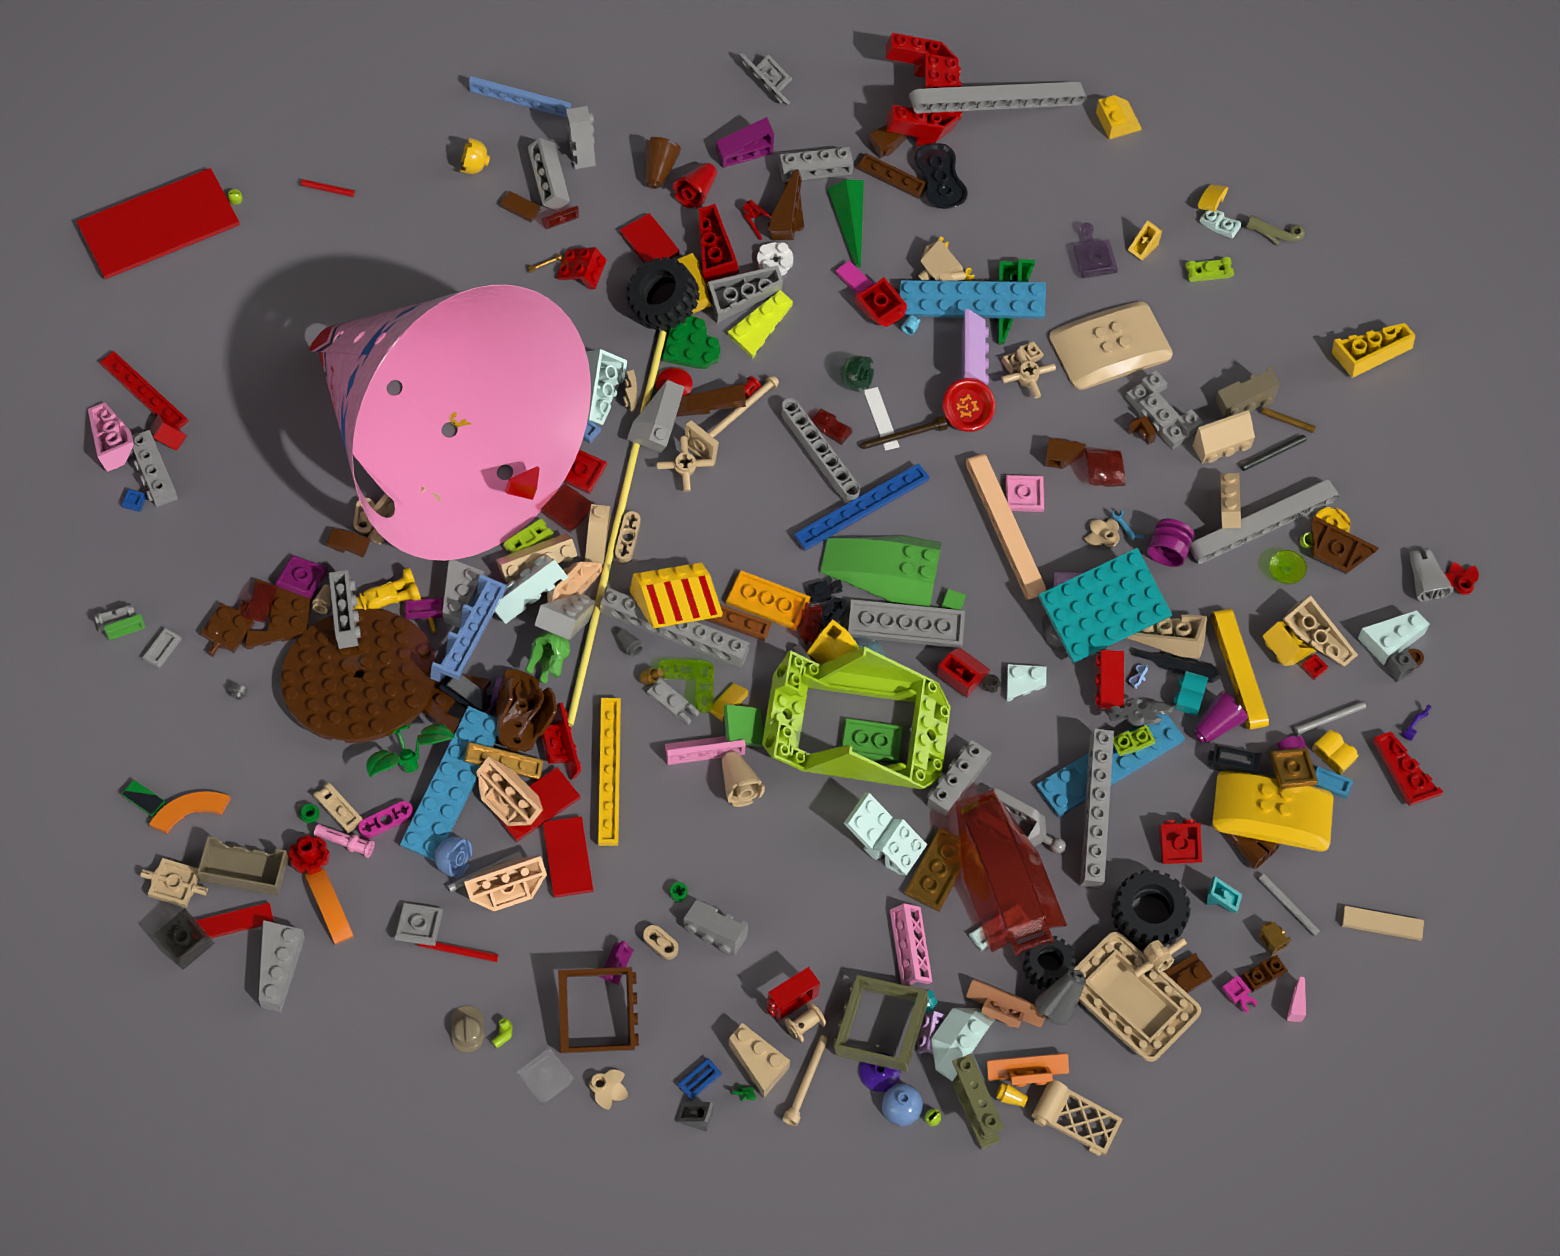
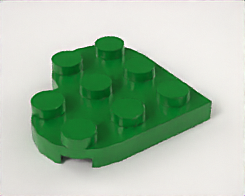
[663,316,721,369]

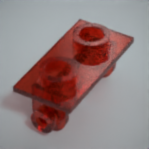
[799,602,822,645]

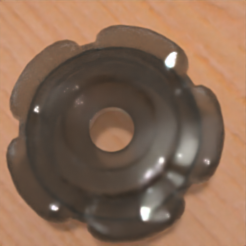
[982,674,1001,693]

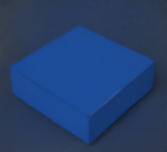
[121,489,147,512]

